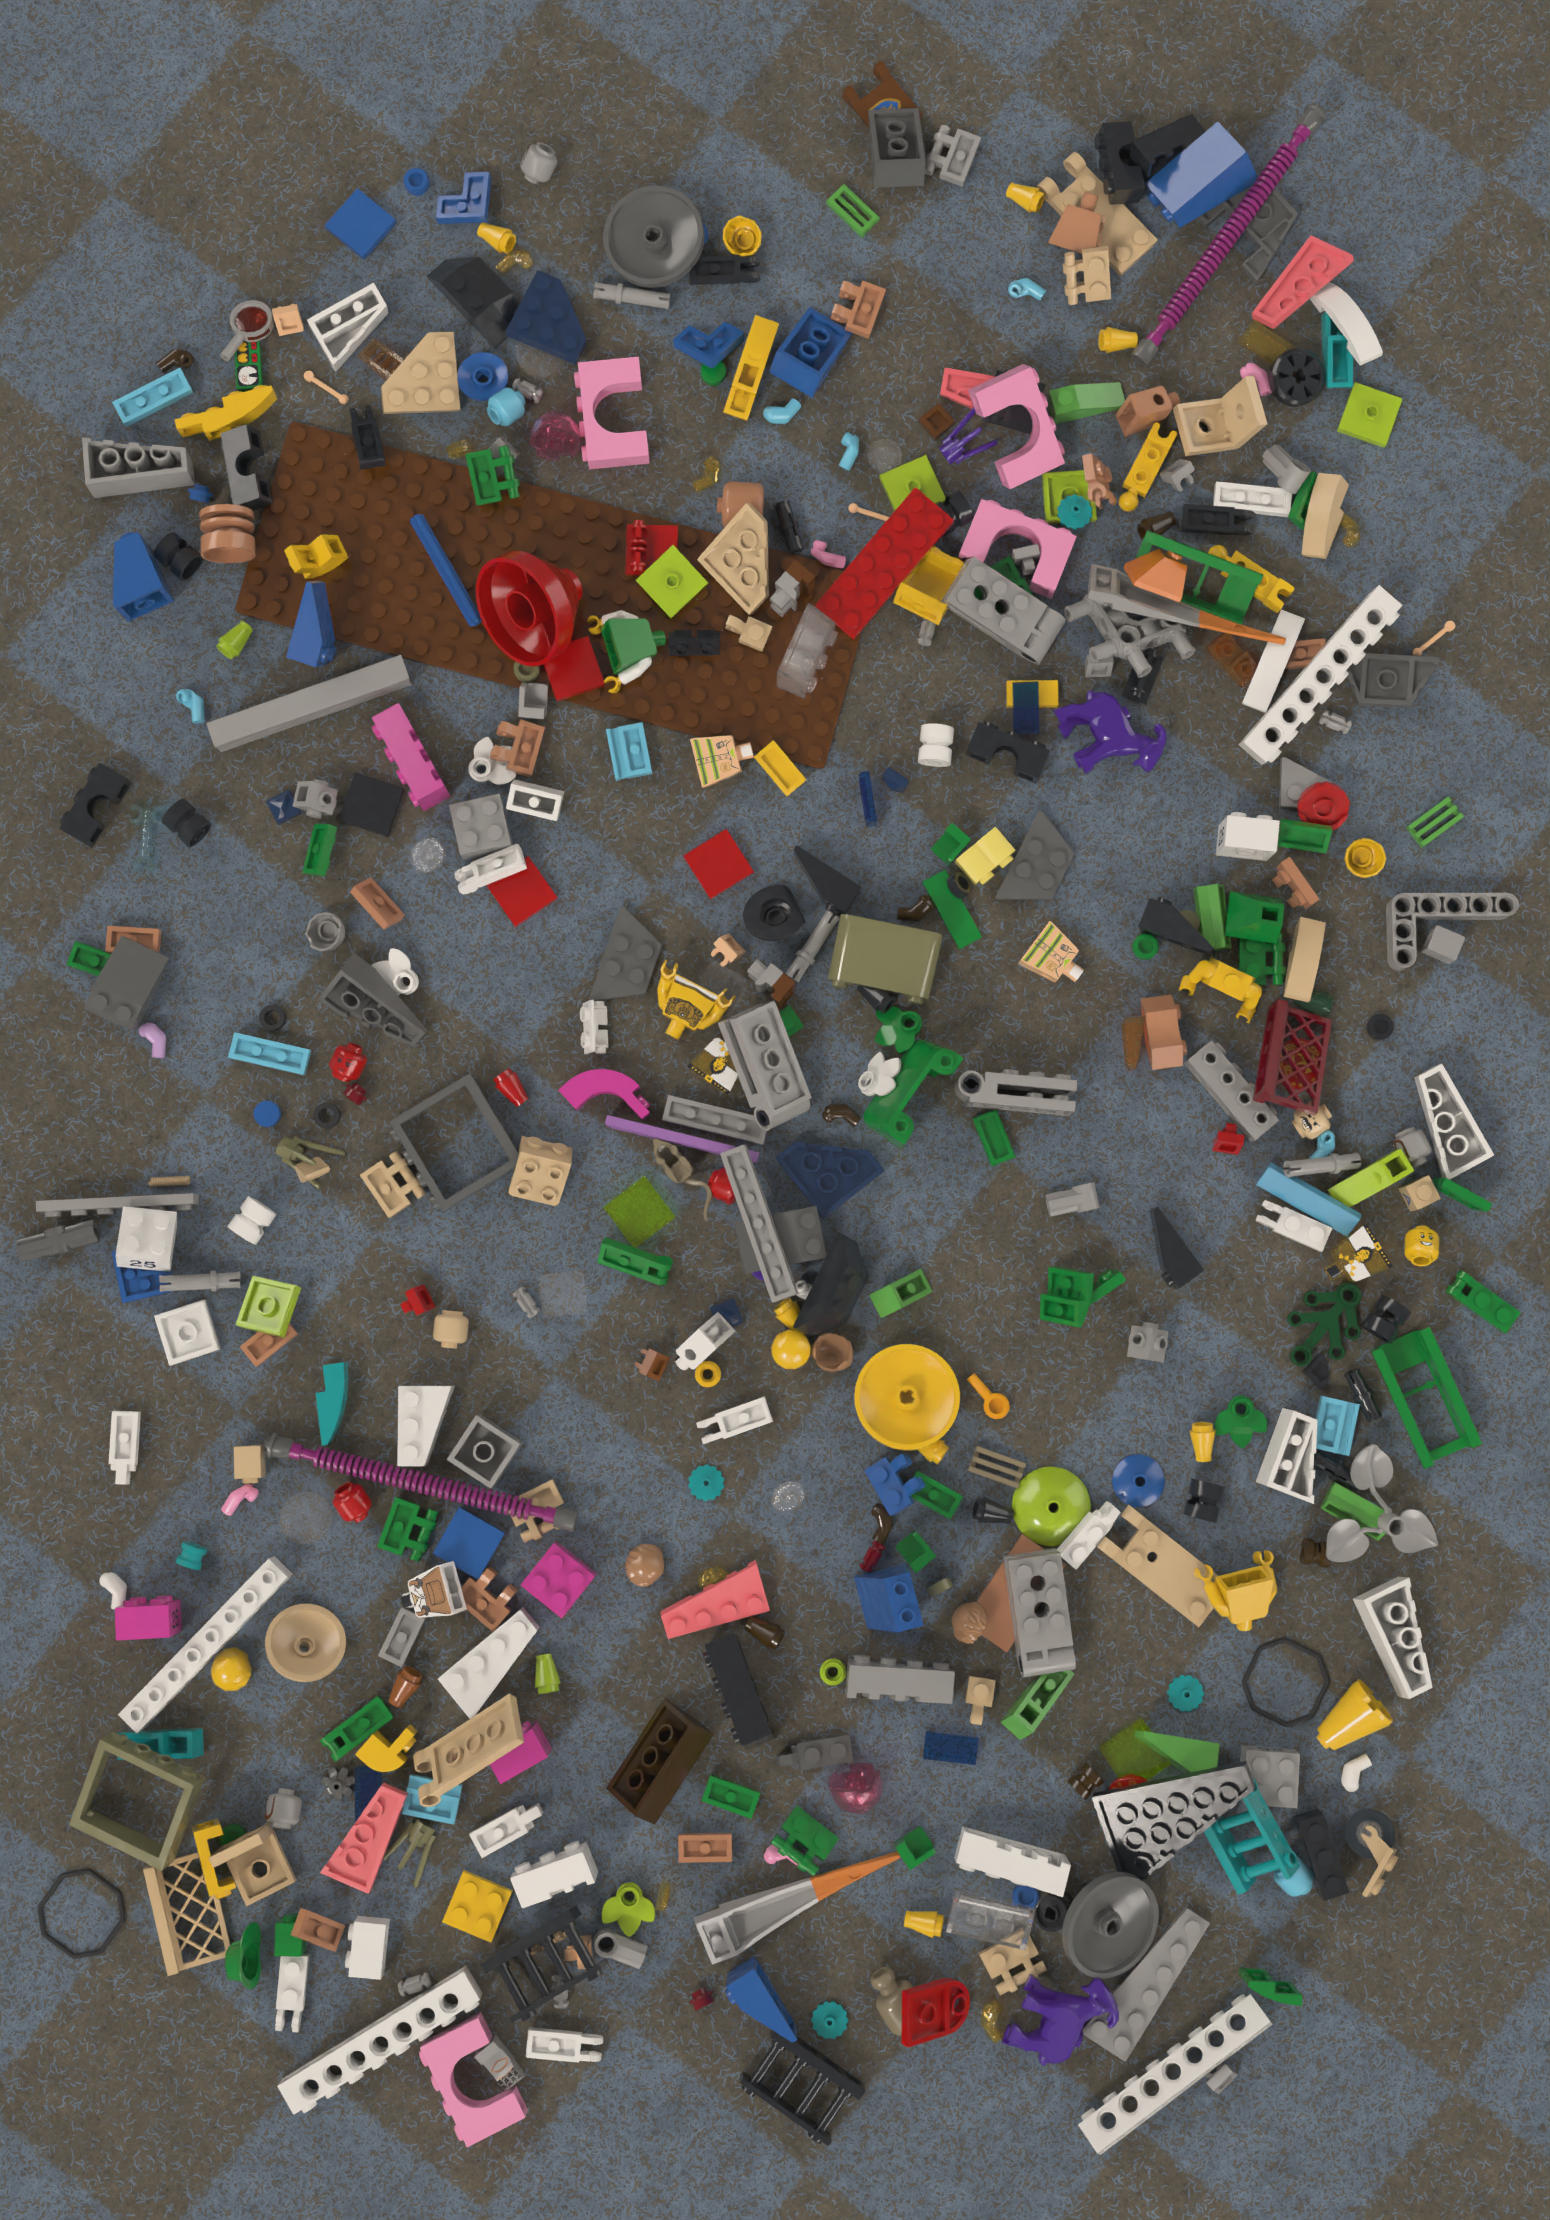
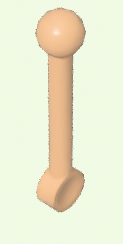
[304,371,349,405]
[848,503,889,521]
[1412,621,1455,656]

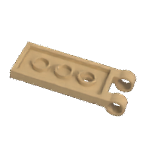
[1036,152,1158,277]
[1096,1505,1218,1627]
[413,1694,524,1807]

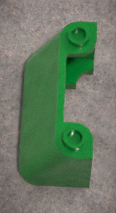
[864,1040,964,1149]

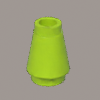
[216,621,253,660]
[535,1654,561,1694]

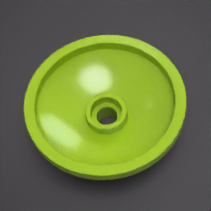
[1012,1466,1091,1546]

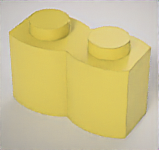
[955,827,1015,885]

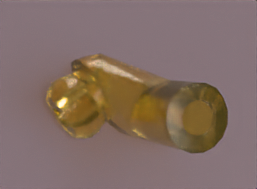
[697,1566,731,1588]

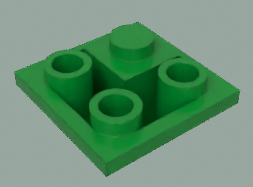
[1225,891,1284,944]

